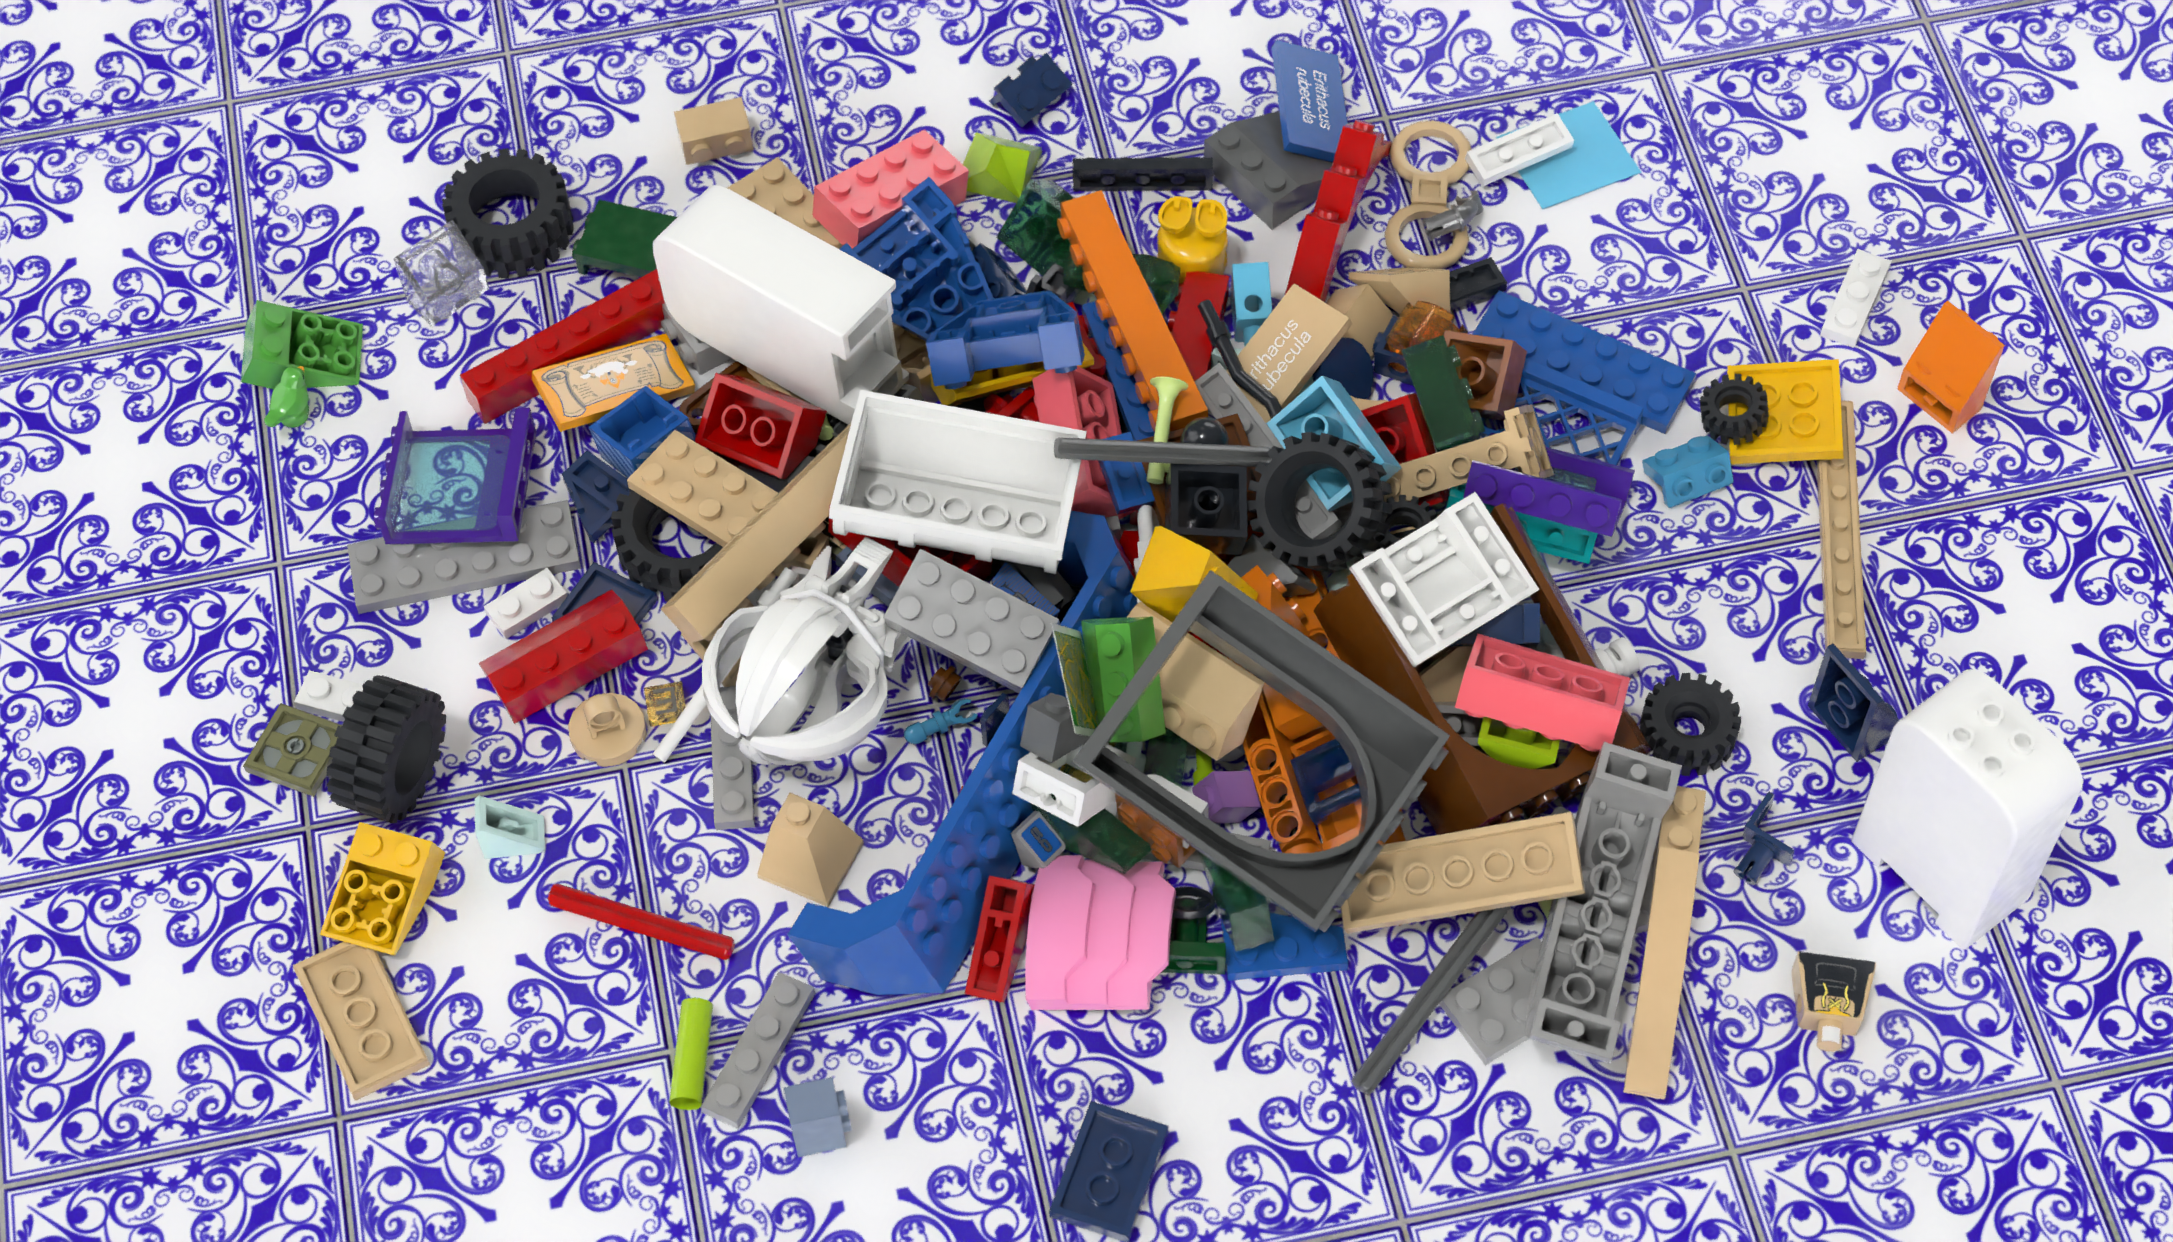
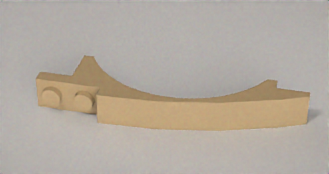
[1623,786,1706,1099]

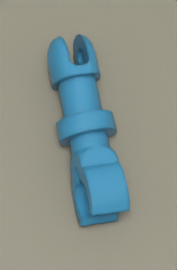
[904,698,978,744]

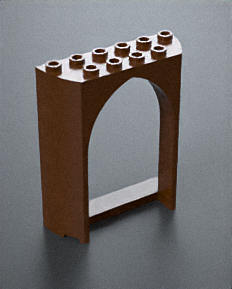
[1313,503,1650,835]

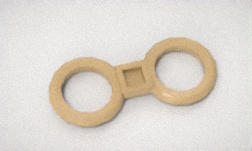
[1384,120,1471,269]

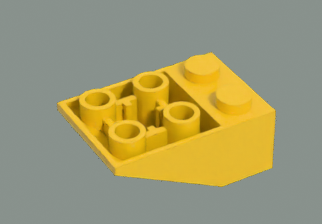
[320,822,446,956]

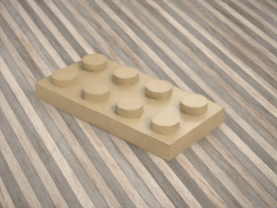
[627,430,778,547]

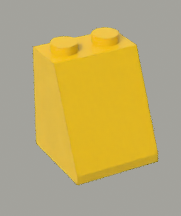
[1130,526,1259,632]

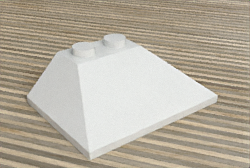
[1349,492,1540,668]

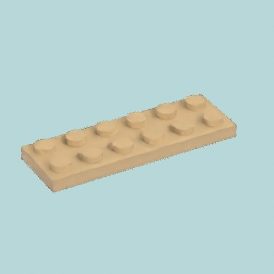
[1341,812,1585,934]

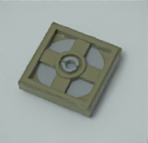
[243,703,342,797]

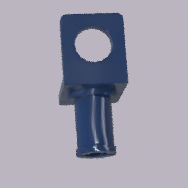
[1733,791,1794,885]

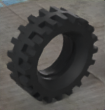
[611,483,723,602]

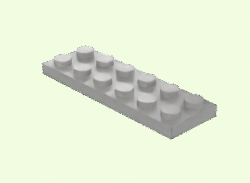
[347,500,581,614]

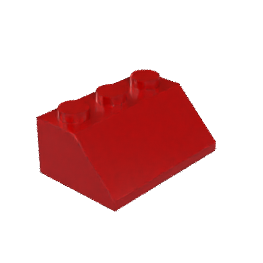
[695,373,827,479]
[1361,393,1449,506]

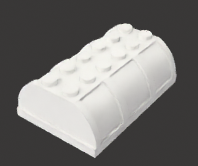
[829,390,1087,574]

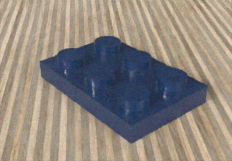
[1049,1101,1169,1242]

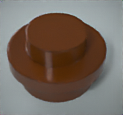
[928,666,962,702]

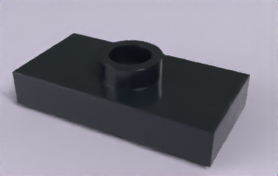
[1449,257,1507,310]

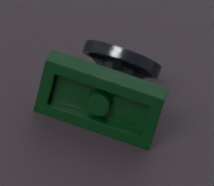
[1161,887,1226,975]

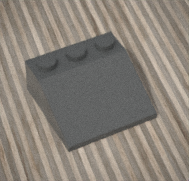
[1204,111,1333,230]

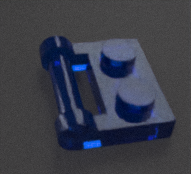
[1290,738,1361,825]

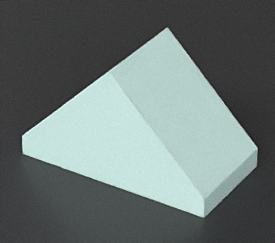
[475,795,545,859]

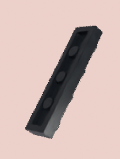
[1073,157,1213,191]

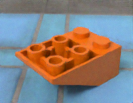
[1897,300,2005,434]

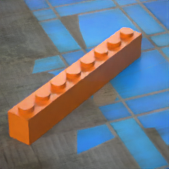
[1057,190,1208,432]

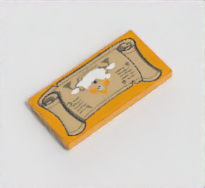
[532,333,695,432]

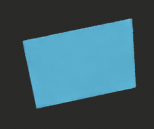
[1496,101,1642,209]

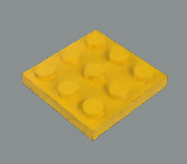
[1727,359,1844,465]

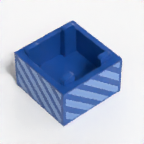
[589,386,696,478]

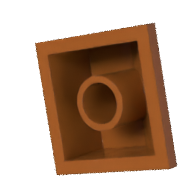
[1429,331,1527,421]

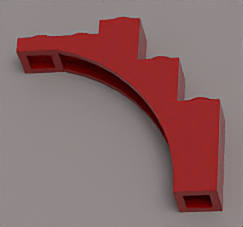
[1285,120,1392,302]

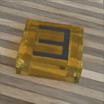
[644,681,686,727]

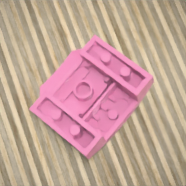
[1025,855,1176,1010]

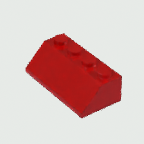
[479,589,648,724]

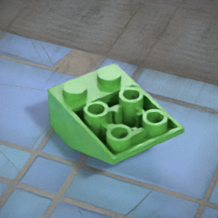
[241,300,363,389]

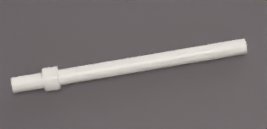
[652,567,798,763]

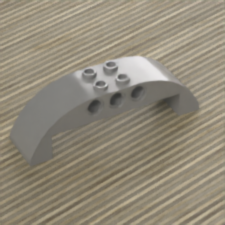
[1526,742,1682,1063]

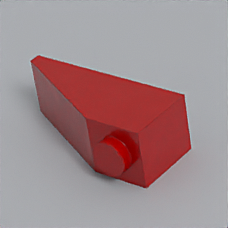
[964,875,1035,1002]

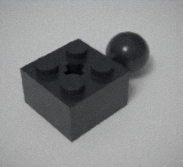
[1165,417,1248,555]

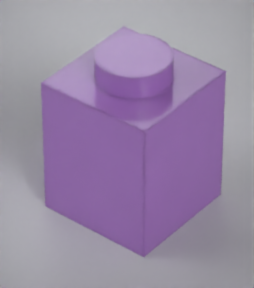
[1192,771,1261,823]

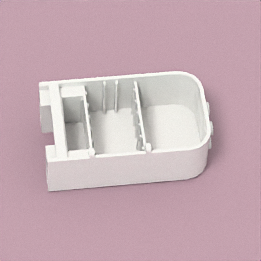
[653,185,909,425]
[1851,669,2083,950]

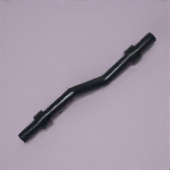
[1198,300,1283,419]

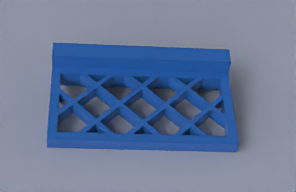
[1472,358,1643,482]

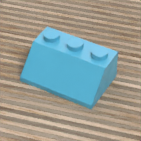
[1266,376,1402,511]

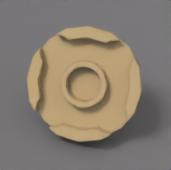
[568,693,647,767]

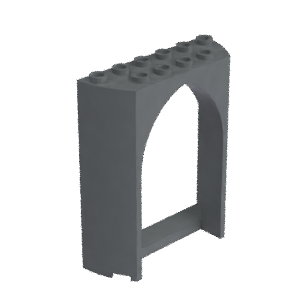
[1073,570,1450,933]

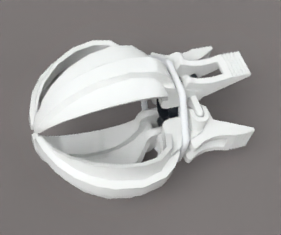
[702,537,912,765]

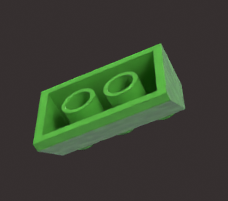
[1081,616,1166,743]

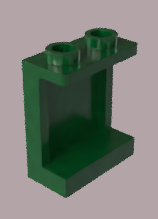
[572,199,677,277]

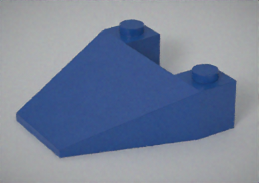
[926,290,1085,389]

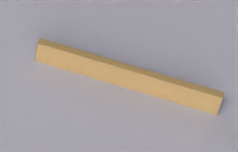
[1817,401,1866,659]

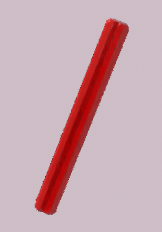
[548,884,735,960]

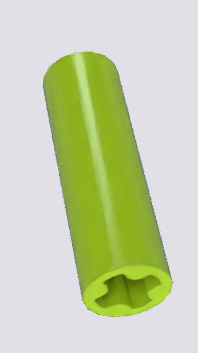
[669,998,713,1110]

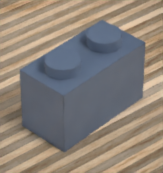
[783,1077,852,1157]

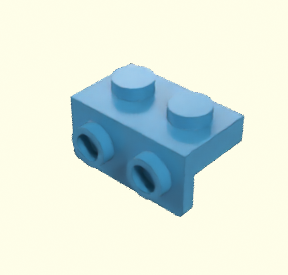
[1642,435,1733,508]

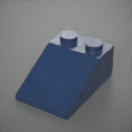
[1808,643,1899,762]

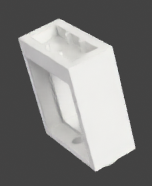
[1012,744,1136,827]

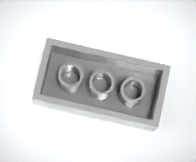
[883,549,1060,693]

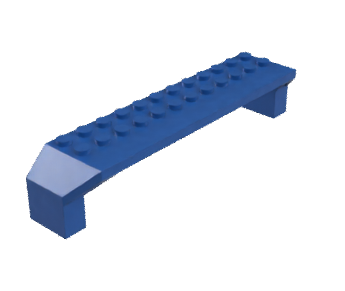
[787,511,1138,995]

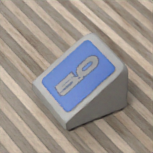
[1011,811,1066,868]

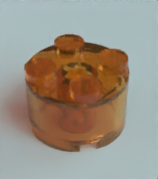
[1385,301,1468,385]

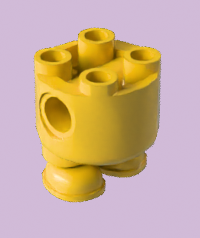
[1157,196,1228,286]

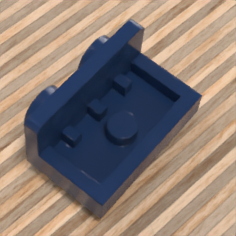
[989,52,1073,128]

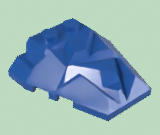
[839,177,994,342]

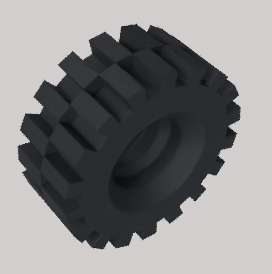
[1639,673,1741,776]

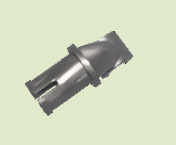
[1422,191,1484,241]

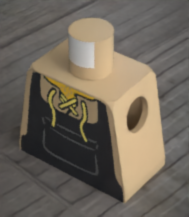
[1791,951,1876,1051]

